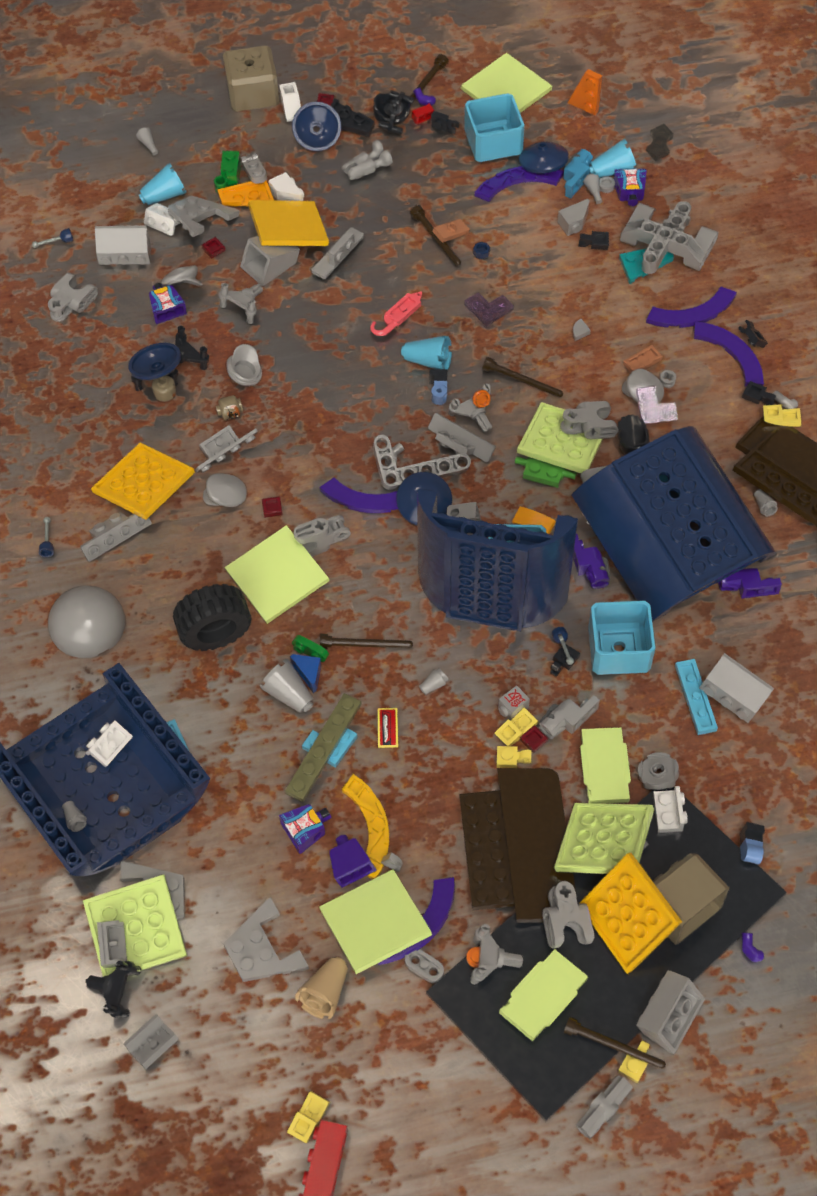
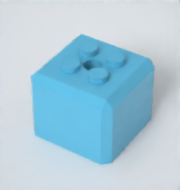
[464,93,524,162]
[588,601,655,675]

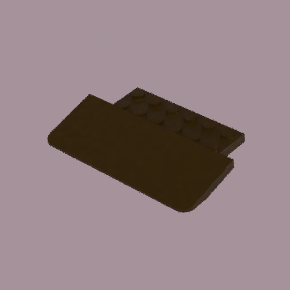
[732,416,817,527]
[459,768,578,923]

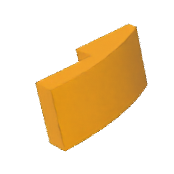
[512,506,556,534]

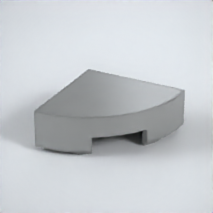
[573,319,591,341]
[381,852,403,872]

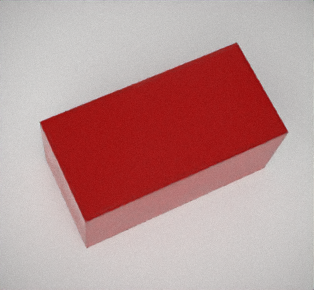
[412,104,434,125]

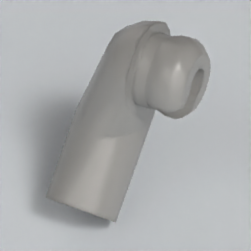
[773,391,798,409]
[385,443,404,466]

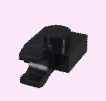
[431,111,459,134]
[579,231,609,250]
[738,320,768,348]
[742,381,776,405]
[550,644,580,677]

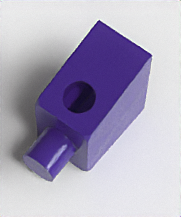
[329,835,377,888]

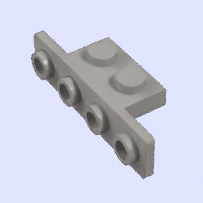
[311,227,364,279]
[428,413,496,462]
[195,425,258,473]
[80,512,152,562]

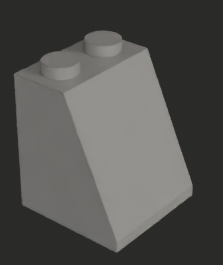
[240,236,300,286]

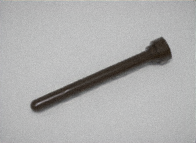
[410,54,449,106]
[410,205,461,266]
[482,357,564,397]
[320,633,413,649]
[563,1017,666,1069]

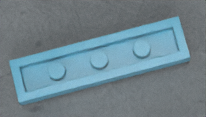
[675,659,718,735]

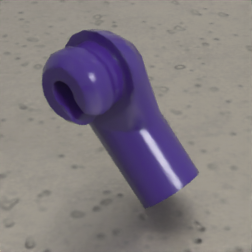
[413,87,436,106]
[742,932,764,963]

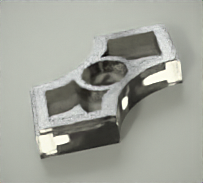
[646,124,674,161]

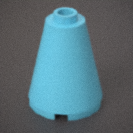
[590,139,637,178]
[138,163,187,205]
[401,336,452,369]

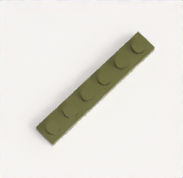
[285,693,362,802]

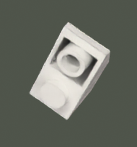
[279,82,301,122]
[269,172,304,201]

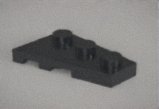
[331,98,375,137]

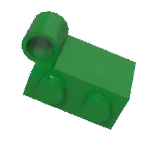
[214,151,241,194]

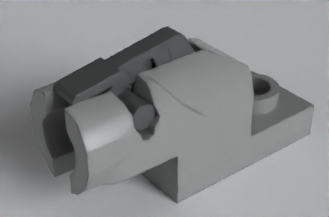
[539,695,600,739]

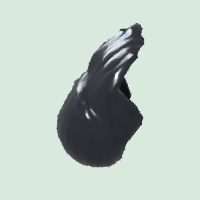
[617,415,650,455]

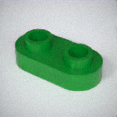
[292,635,329,662]

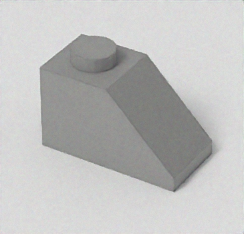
[558,199,590,236]

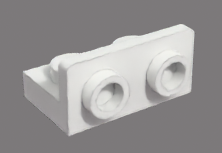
[144,203,181,236]
[85,721,133,767]
[653,786,687,833]

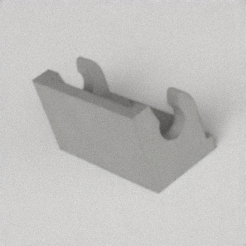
[97,920,127,968]

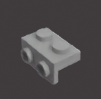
[124,1014,179,1069]

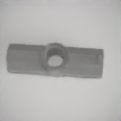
[576,1075,633,1139]

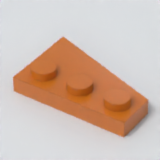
[567,69,602,115]

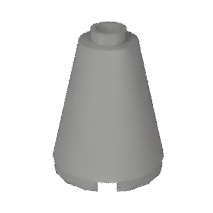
[260,659,314,713]

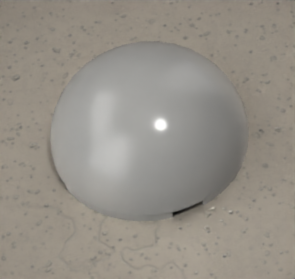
[48,586,125,658]

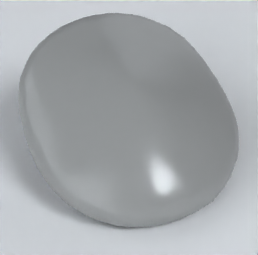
[161,265,203,286]
[227,344,262,386]
[622,369,664,407]
[203,473,247,507]

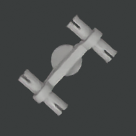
[218,283,263,324]
[448,383,492,432]
[470,924,523,985]

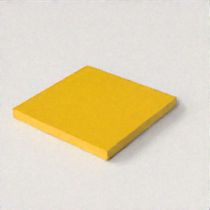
[248,200,329,246]
[91,442,195,520]
[579,853,682,974]

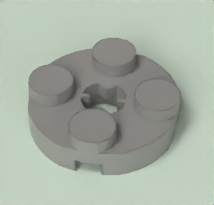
[638,752,679,790]

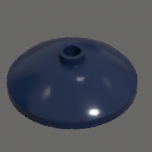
[292,102,341,152]
[519,141,569,173]
[128,343,181,380]
[396,472,452,526]

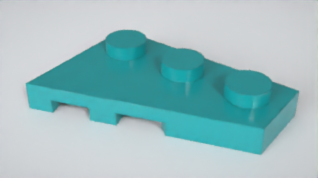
[619,248,674,284]

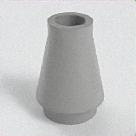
[754,489,778,517]
[419,668,449,695]
[62,801,87,832]

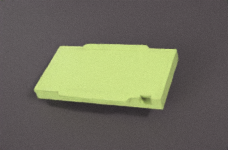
[580,728,631,804]
[499,949,588,1041]

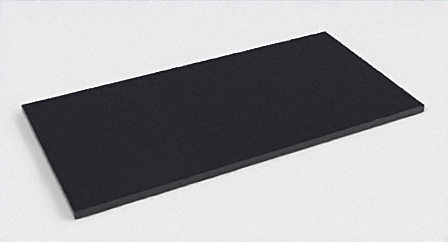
[426,787,787,1122]

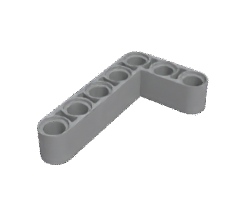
[373,435,471,490]

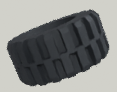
[173,584,252,651]

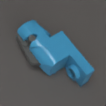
[563,149,593,199]

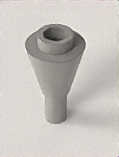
[136,127,158,156]
[583,174,602,204]

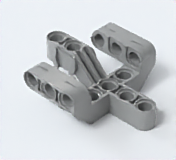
[620,201,719,274]

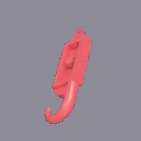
[370,291,422,336]

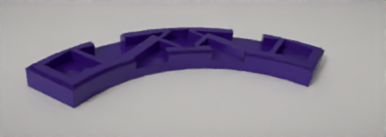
[474,166,564,202]
[646,287,737,328]
[694,321,764,386]
[320,478,398,513]
[378,877,455,965]

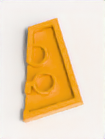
[217,180,274,206]

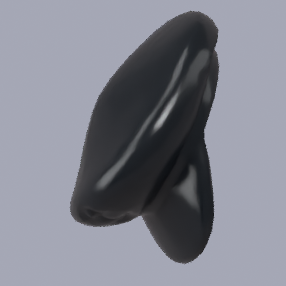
[373,93,410,124]

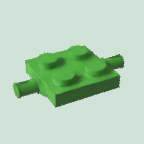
[515,456,577,488]

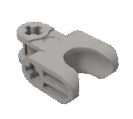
[48,272,98,322]
[560,401,618,439]
[294,515,351,557]
[543,881,594,948]

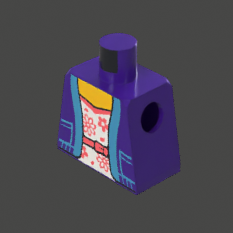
[613,169,647,206]
[149,283,187,324]
[279,804,331,854]

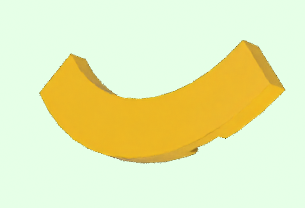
[342,774,389,880]

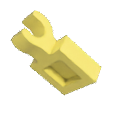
[497,746,531,768]
[618,1040,650,1083]

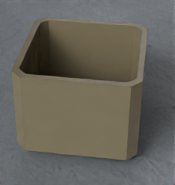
[223,45,279,112]
[653,853,729,945]

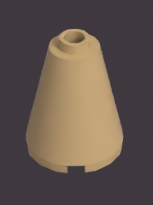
[295,957,348,1019]

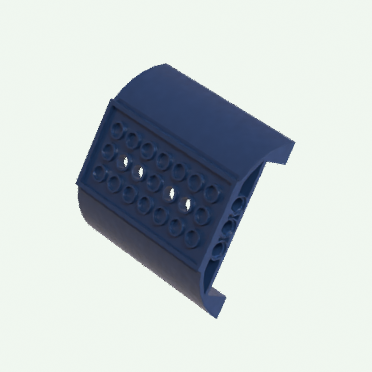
[571,426,776,622]
[417,489,578,632]
[0,663,210,876]

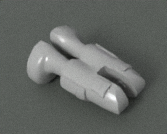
[342,140,393,180]

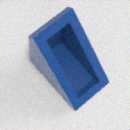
[290,654,321,693]

